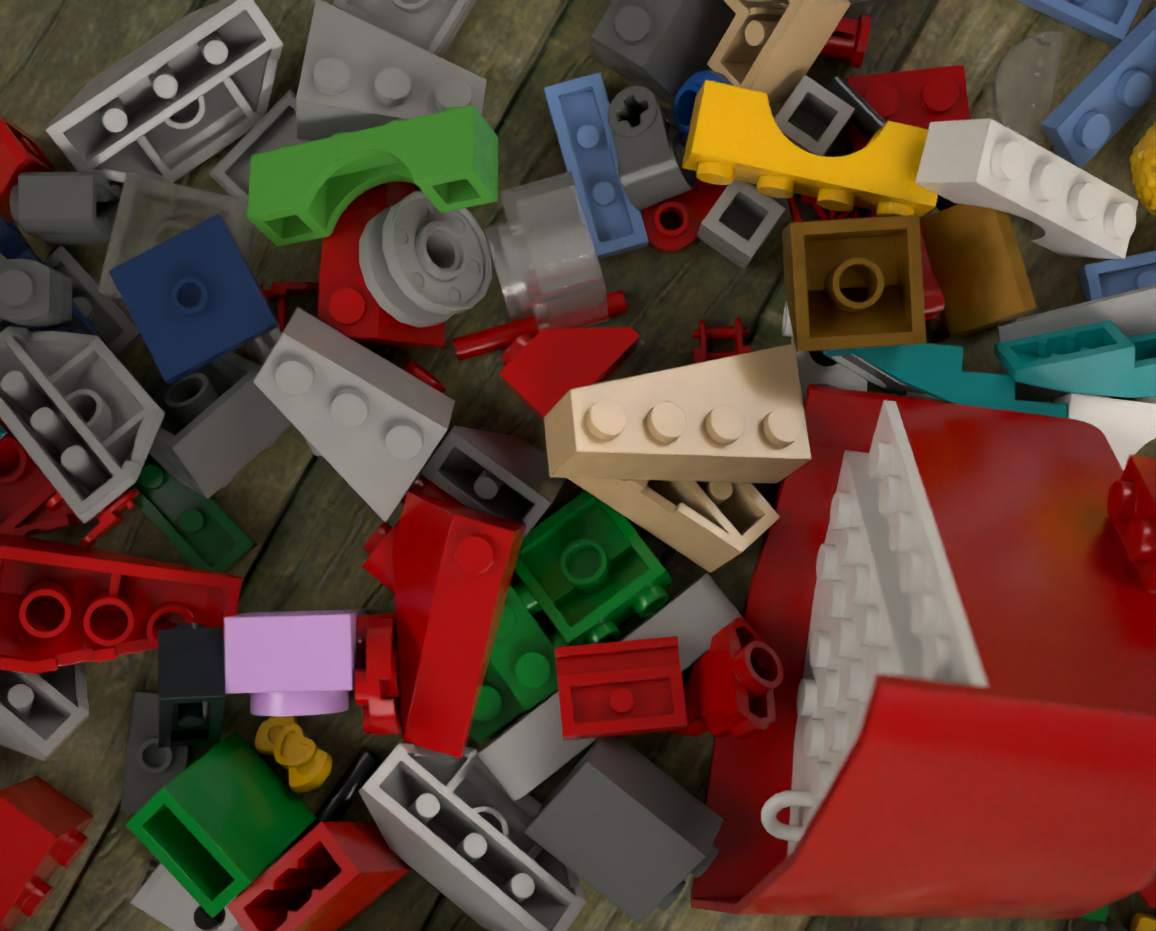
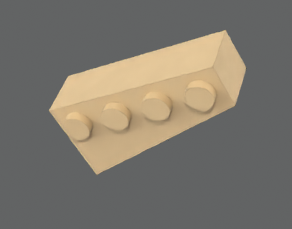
[544,343,811,484]

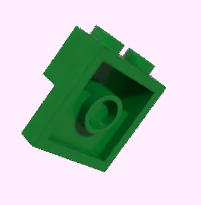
[514,490,674,646]
[470,581,569,744]

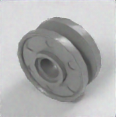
[359,191,492,328]

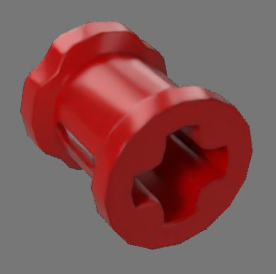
[819,14,871,69]

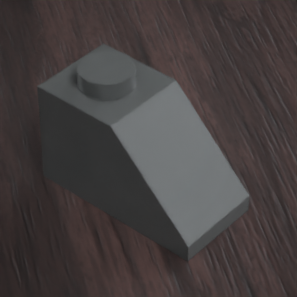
[420,426,566,541]

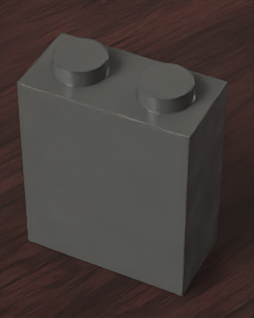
[524,736,724,924]

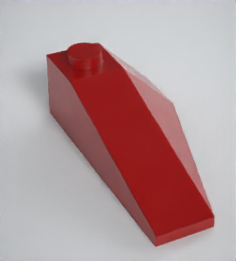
[0,533,242,674]

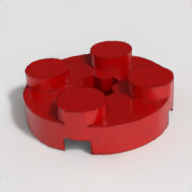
[354,612,402,735]

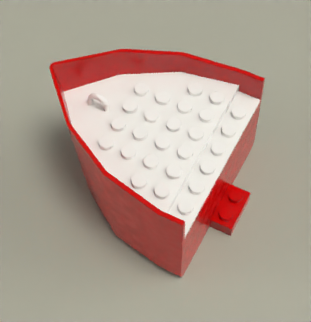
[690,384,1156,919]

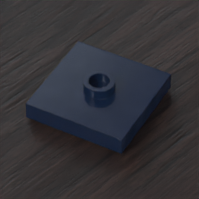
[108,213,280,383]

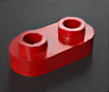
[642,171,728,254]

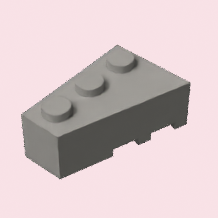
[296,0,487,141]
[254,307,455,523]

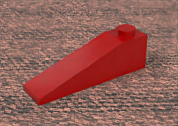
[318,181,446,348]
[392,491,526,759]

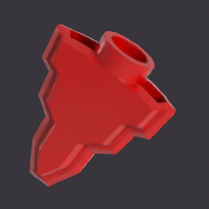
[667,617,783,740]

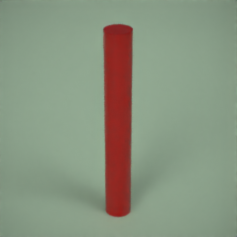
[453,289,628,361]

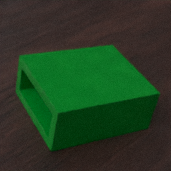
[126,731,316,919]

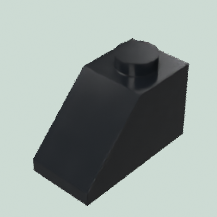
[157,623,225,748]

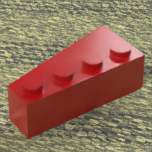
[0,775,94,931]

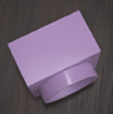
[224,609,367,716]

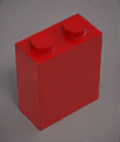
[226,821,410,931]

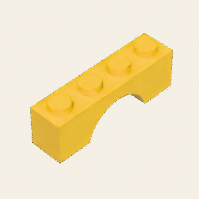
[682,80,938,218]

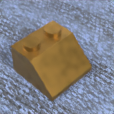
[920,204,1037,343]
[782,215,926,352]

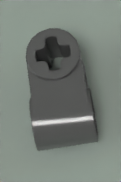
[608,86,696,211]

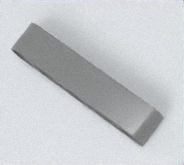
[477,572,743,802]

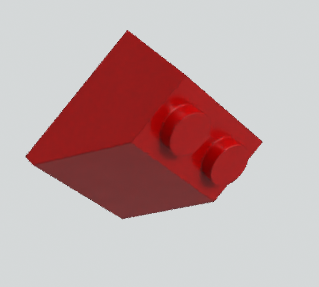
[499,327,640,423]

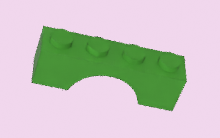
[247,105,498,247]

